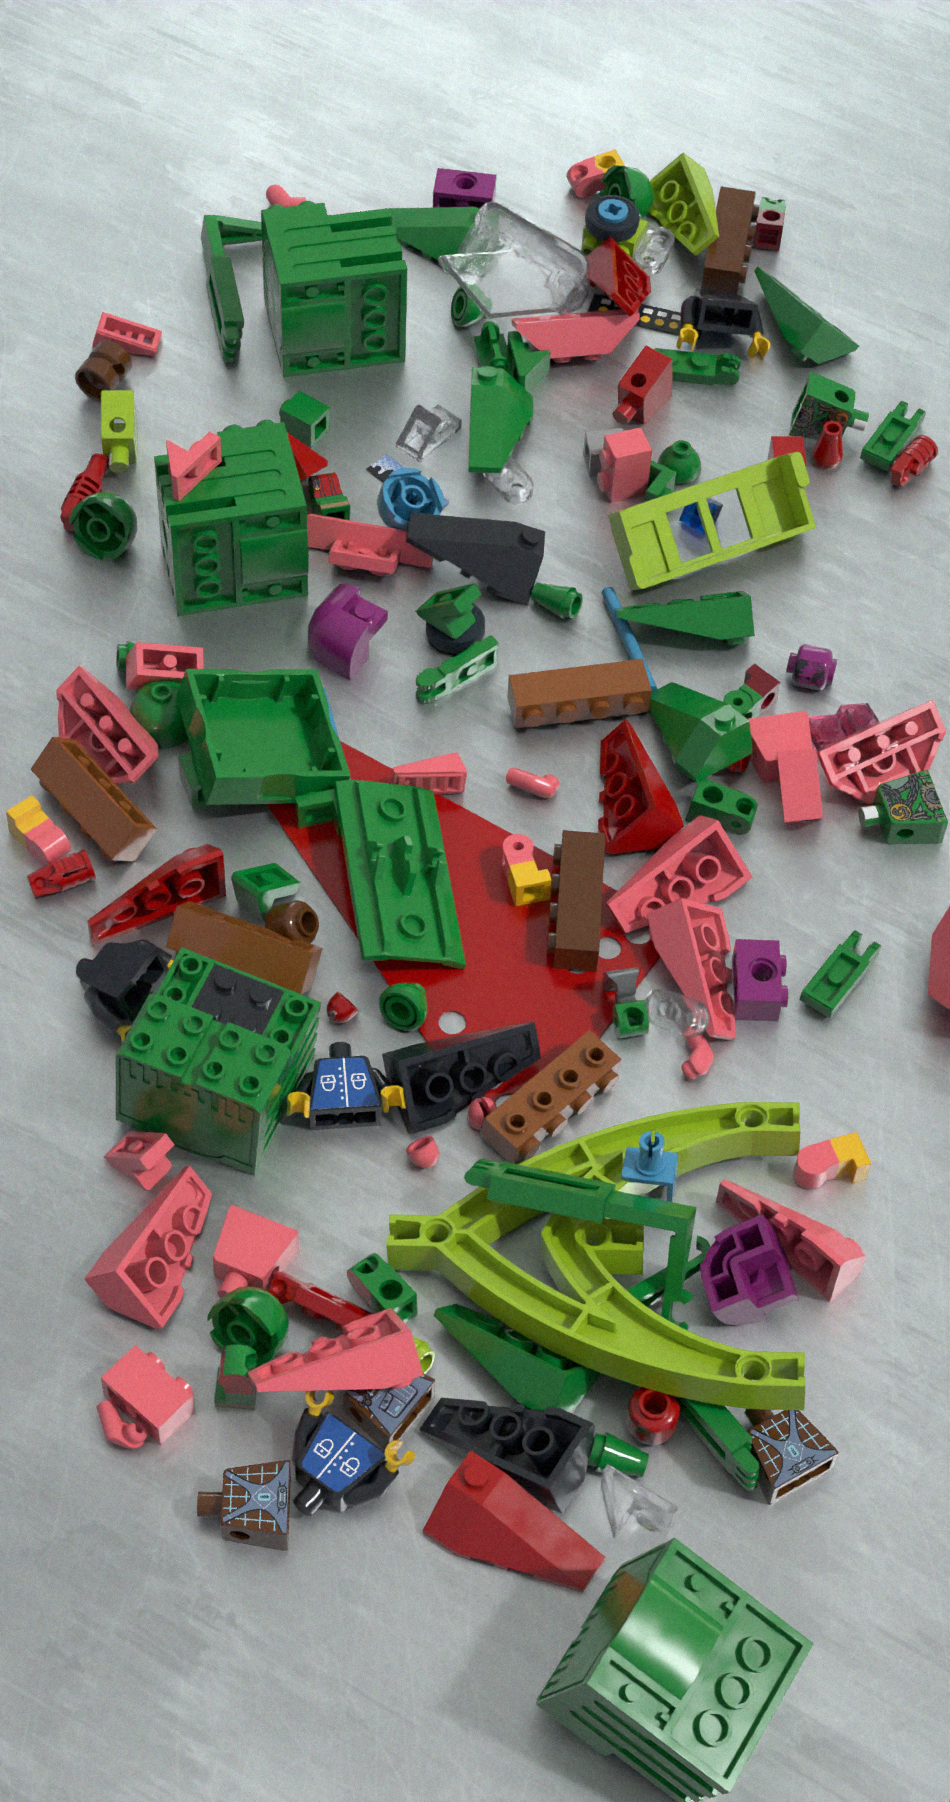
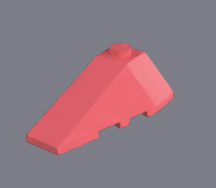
[84,1165,212,1329]
[716,1179,866,1302]
[247,1308,423,1392]

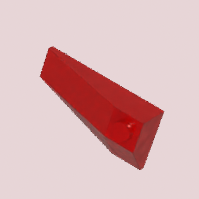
[87,844,226,946]

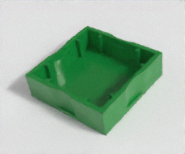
[176,669,351,805]

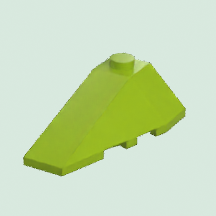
[649,153,719,256]

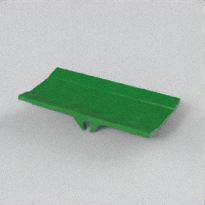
[333,780,466,969]

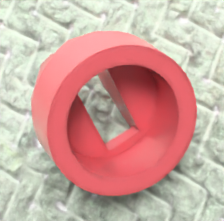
[467,1097,497,1130]
[406,1136,440,1169]

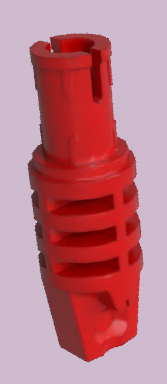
[60,453,109,531]

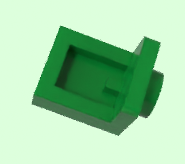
[645,460,676,502]
[295,789,341,836]

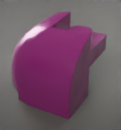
[308,584,388,680]
[700,1214,799,1325]

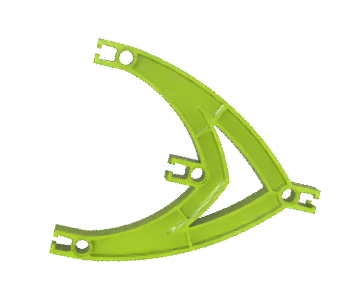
[386,1102,806,1410]

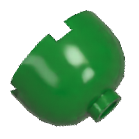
[599,165,654,220]
[69,492,138,560]
[130,680,188,748]
[207,1286,289,1367]

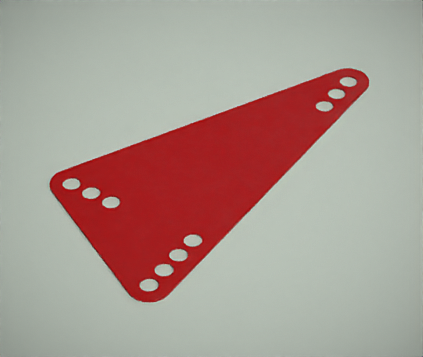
[266,741,660,1117]

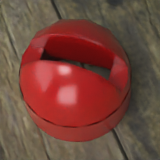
[326,991,359,1024]

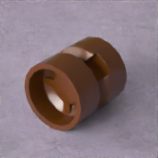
[75,340,132,401]

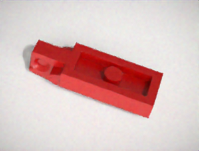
[268,1271,373,1333]

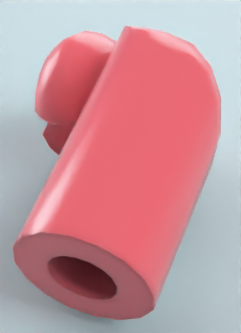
[266,184,306,207]
[506,767,559,799]
[681,1029,714,1080]
[96,1400,148,1449]

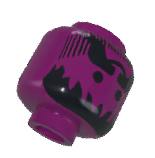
[786,644,838,691]

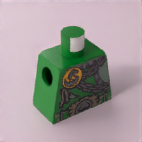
[789,372,869,440]
[858,770,948,844]

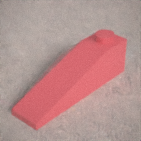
[605,816,753,933]
[647,898,736,1041]

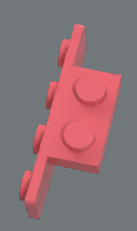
[307,514,433,576]

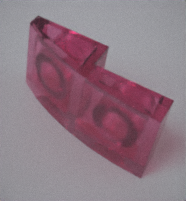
[809,703,879,751]

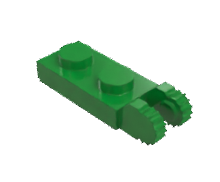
[655,348,741,386]
[860,401,926,471]
[416,635,499,705]
[799,930,882,1018]

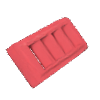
[92,312,162,356]
[391,752,467,795]

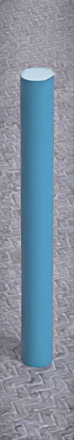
[601,587,658,692]

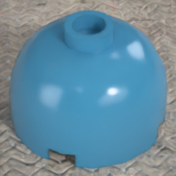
[377,468,445,530]

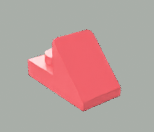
[166,432,222,502]
[103,1131,174,1191]

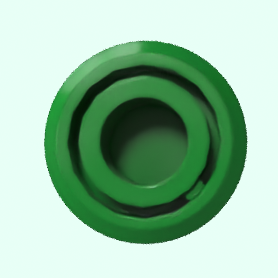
[451,284,491,328]
[657,440,701,484]
[378,983,428,1031]

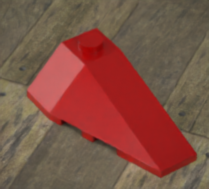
[583,236,651,317]
[598,719,684,854]
[423,1451,606,1593]

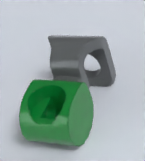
[602,967,649,1038]

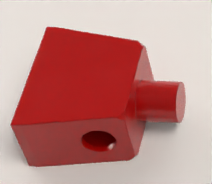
[612,345,672,425]

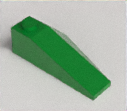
[390,207,502,281]
[754,267,859,364]
[468,366,533,473]
[614,591,755,645]
[649,682,752,783]
[434,1304,601,1413]

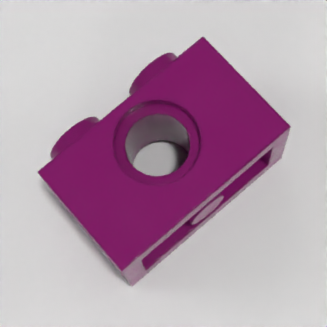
[432,168,497,212]
[732,939,788,1021]

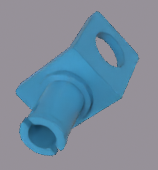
[622,1131,678,1202]

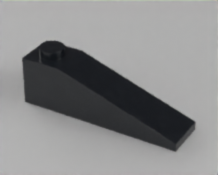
[406,513,545,605]
[382,1021,541,1133]
[419,1397,595,1514]

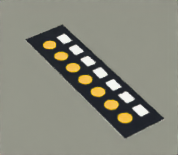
[587,293,702,339]

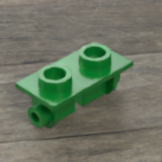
[473,321,515,379]

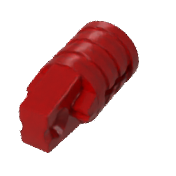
[890,435,938,487]
[27,849,96,896]

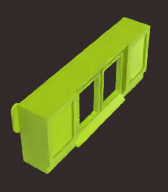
[608,452,816,591]

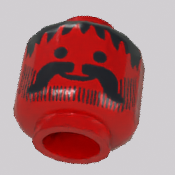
[625,1387,680,1445]

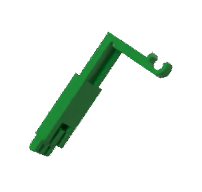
[201,215,262,363]
[464,1159,697,1330]
[627,1235,759,1491]

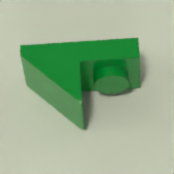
[507,331,551,392]
[415,583,482,639]
[231,863,301,921]

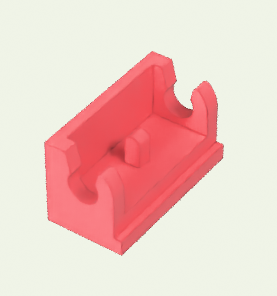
[777,748,823,823]

